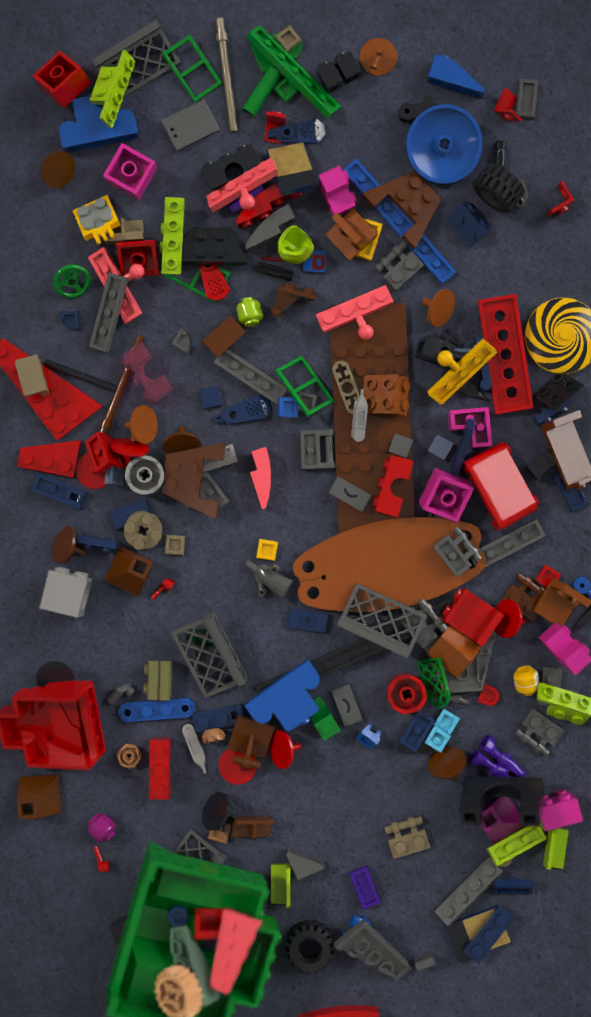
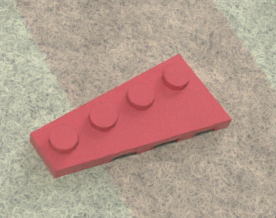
[209,909,263,994]

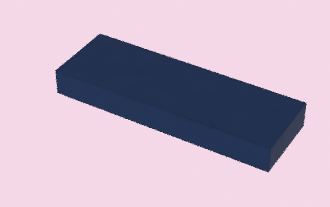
[451,418,475,476]

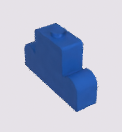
[59,93,139,153]
[245,658,320,732]

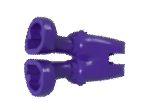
[468,734,527,777]

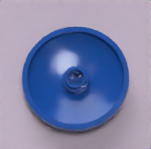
[406,104,483,184]

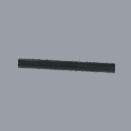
[44,359,117,393]

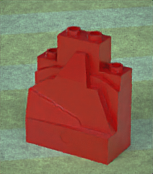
[0,681,106,770]

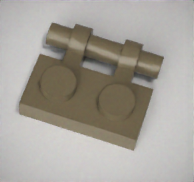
[384,816,430,859]

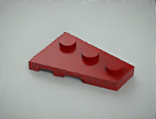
[17,440,82,478]

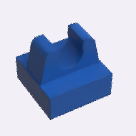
[277,397,298,418]
[355,723,381,750]

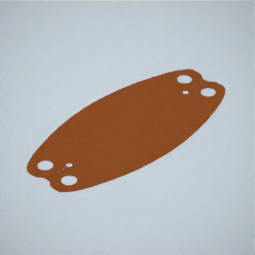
[293,517,486,612]

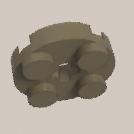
[124,510,162,550]

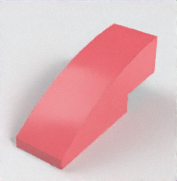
[250,447,271,509]

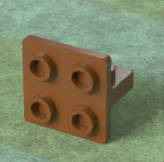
[326,209,378,261]

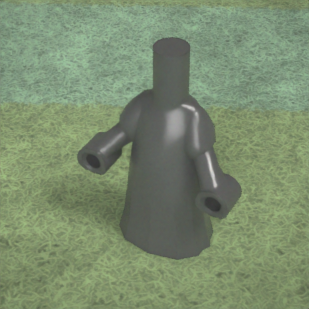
[244,560,293,599]

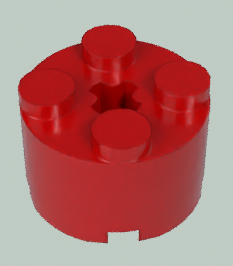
[386,673,427,714]

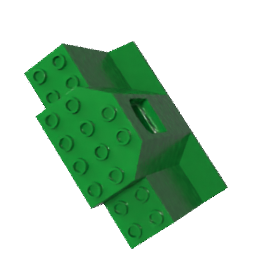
[106,842,281,1017]

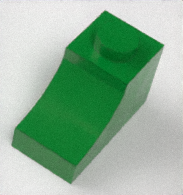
[310,695,341,741]

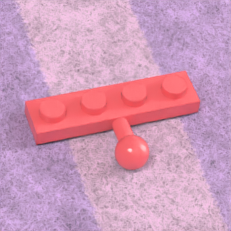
[206,158,279,213]
[88,247,145,324]
[316,285,394,340]

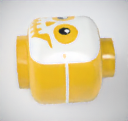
[513,666,540,696]

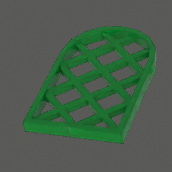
[417,657,451,708]

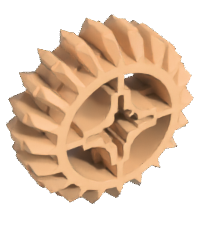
[154,965,204,1017]

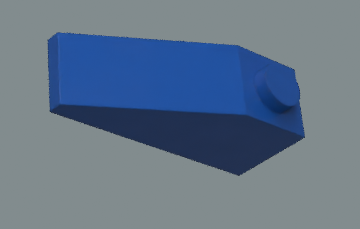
[427,54,484,98]

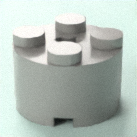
[125,456,165,495]

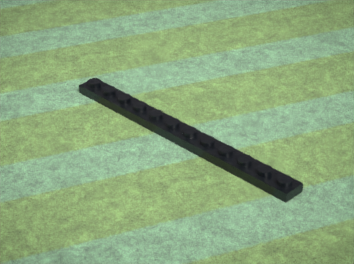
[255,597,454,693]

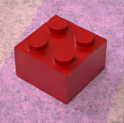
[32,51,91,109]

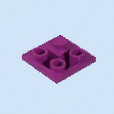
[481,797,523,844]

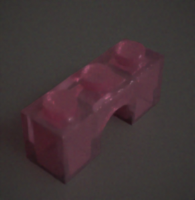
[121,342,174,404]

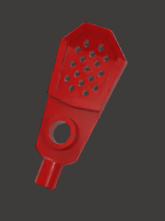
[199,265,230,301]

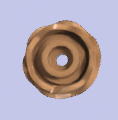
[202,728,226,744]
[117,744,141,768]

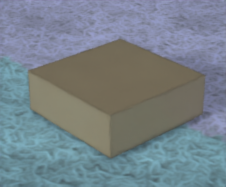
[275,25,302,53]
[165,535,185,555]

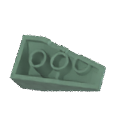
[170,925,220,1007]

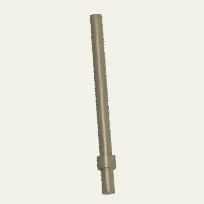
[216,18,238,132]

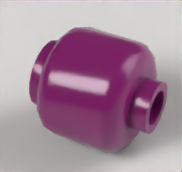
[87,813,116,843]

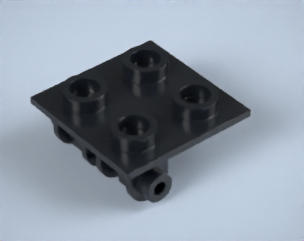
[532,372,584,412]

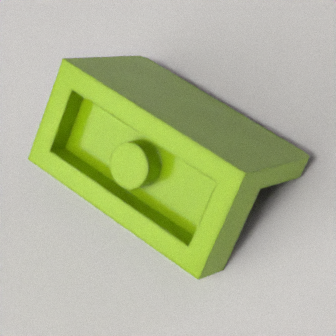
[543,828,569,870]
[271,864,290,908]

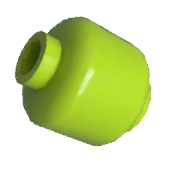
[236,297,263,327]

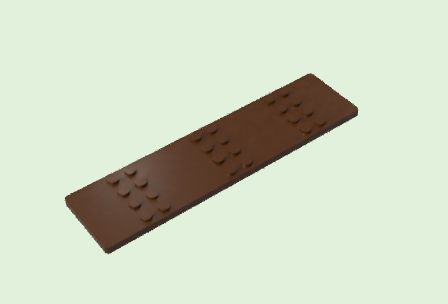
[330,303,418,609]

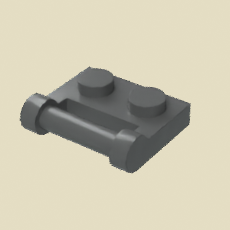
[300,430,336,469]

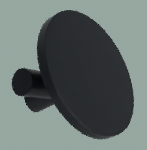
[36,661,75,687]
[202,792,235,831]

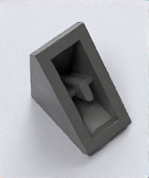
[286,848,324,880]

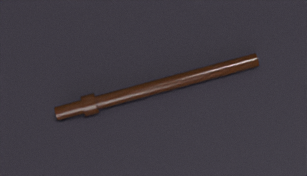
[99,334,145,434]

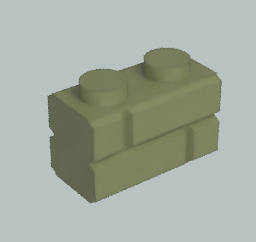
[144,660,173,700]

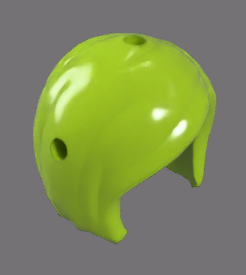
[278,225,314,264]

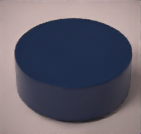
[168,905,188,927]

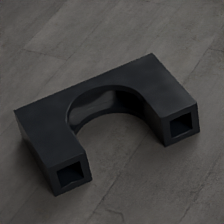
[459,776,545,827]

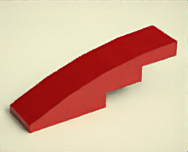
[298,1005,379,1017]

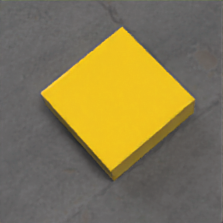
[256,539,278,561]

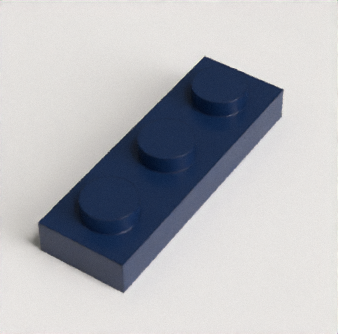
[463,904,515,964]

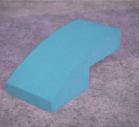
[424,708,460,752]

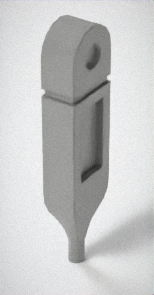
[351,389,368,442]
[182,723,207,774]

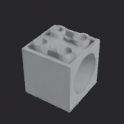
[40,567,93,618]

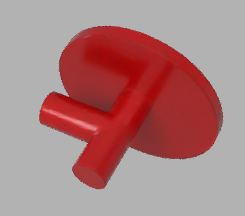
[110,438,149,469]
[76,452,107,489]
[495,599,526,638]
[269,730,302,769]
[219,749,256,785]

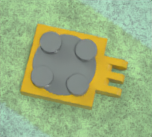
[73,195,121,245]

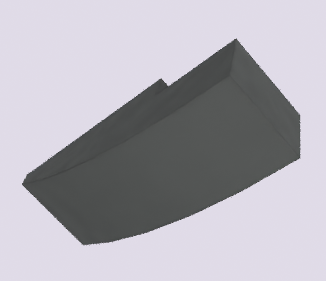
[245,204,295,253]

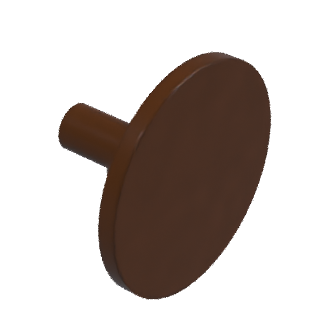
[40,151,76,188]
[163,426,202,454]
[52,526,85,564]
[428,747,466,780]

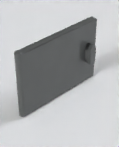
[161,99,220,151]

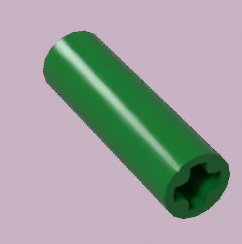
[242,66,282,118]

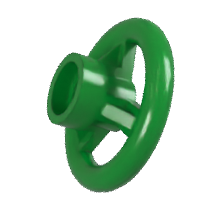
[53,264,91,298]

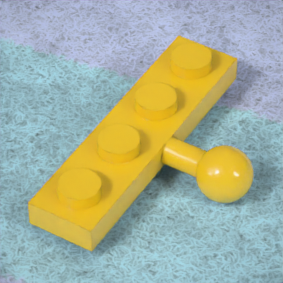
[427,339,497,405]

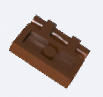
[501,573,546,622]

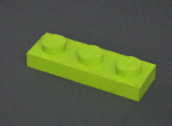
[486,826,547,866]

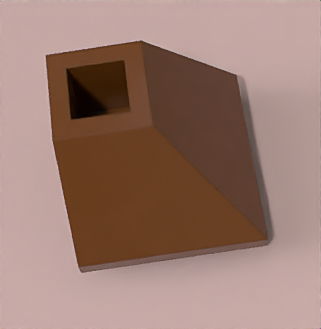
[104,546,155,597]
[17,774,61,820]

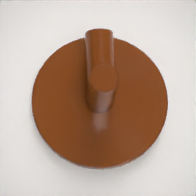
[360,38,397,76]
[422,289,455,327]
[125,405,158,444]

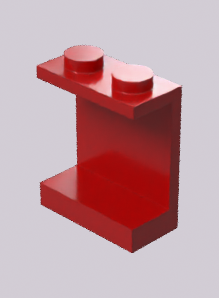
[442,587,504,647]

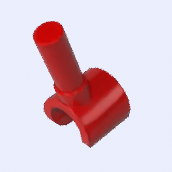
[151,578,175,600]
[93,846,110,872]

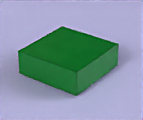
[273,77,300,103]

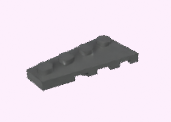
[334,919,412,980]

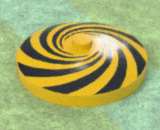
[524,298,591,374]

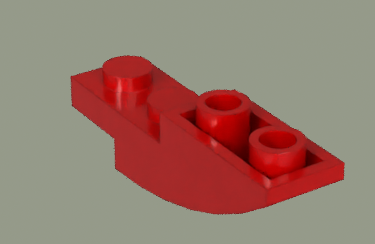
[236,183,305,229]

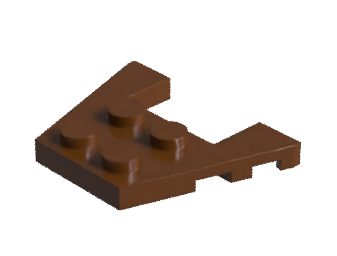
[362,171,441,250]
[162,443,226,518]

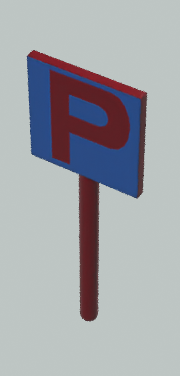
[262,250,327,273]

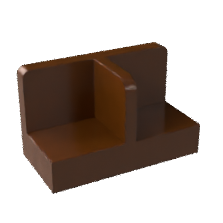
[202,315,245,358]
[231,815,274,839]

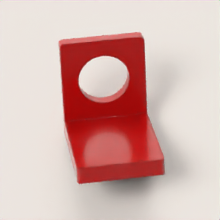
[494,88,522,122]
[264,111,286,144]
[547,181,574,217]

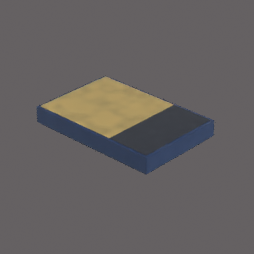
[267,142,318,196]
[444,905,512,963]

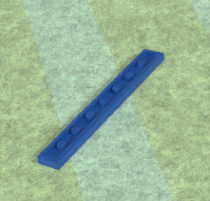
[342,158,457,285]

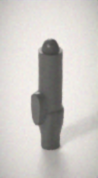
[433,687,469,706]

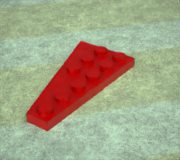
[0,338,103,441]

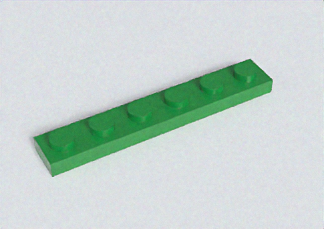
[246,25,341,119]

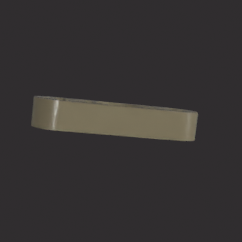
[332,361,360,415]

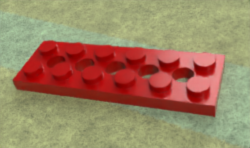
[477,294,534,414]

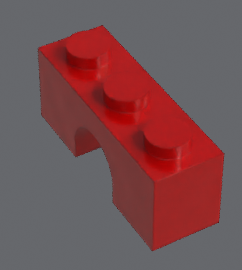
[372,455,414,517]
[149,737,171,799]

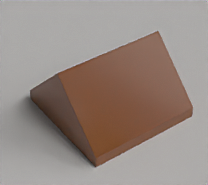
[426,625,481,678]

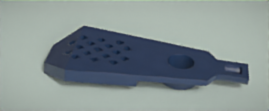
[267,119,325,143]
[214,394,271,424]

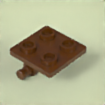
[271,282,317,317]
[227,715,275,769]

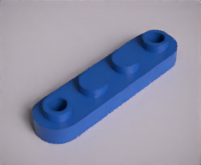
[118,698,195,722]

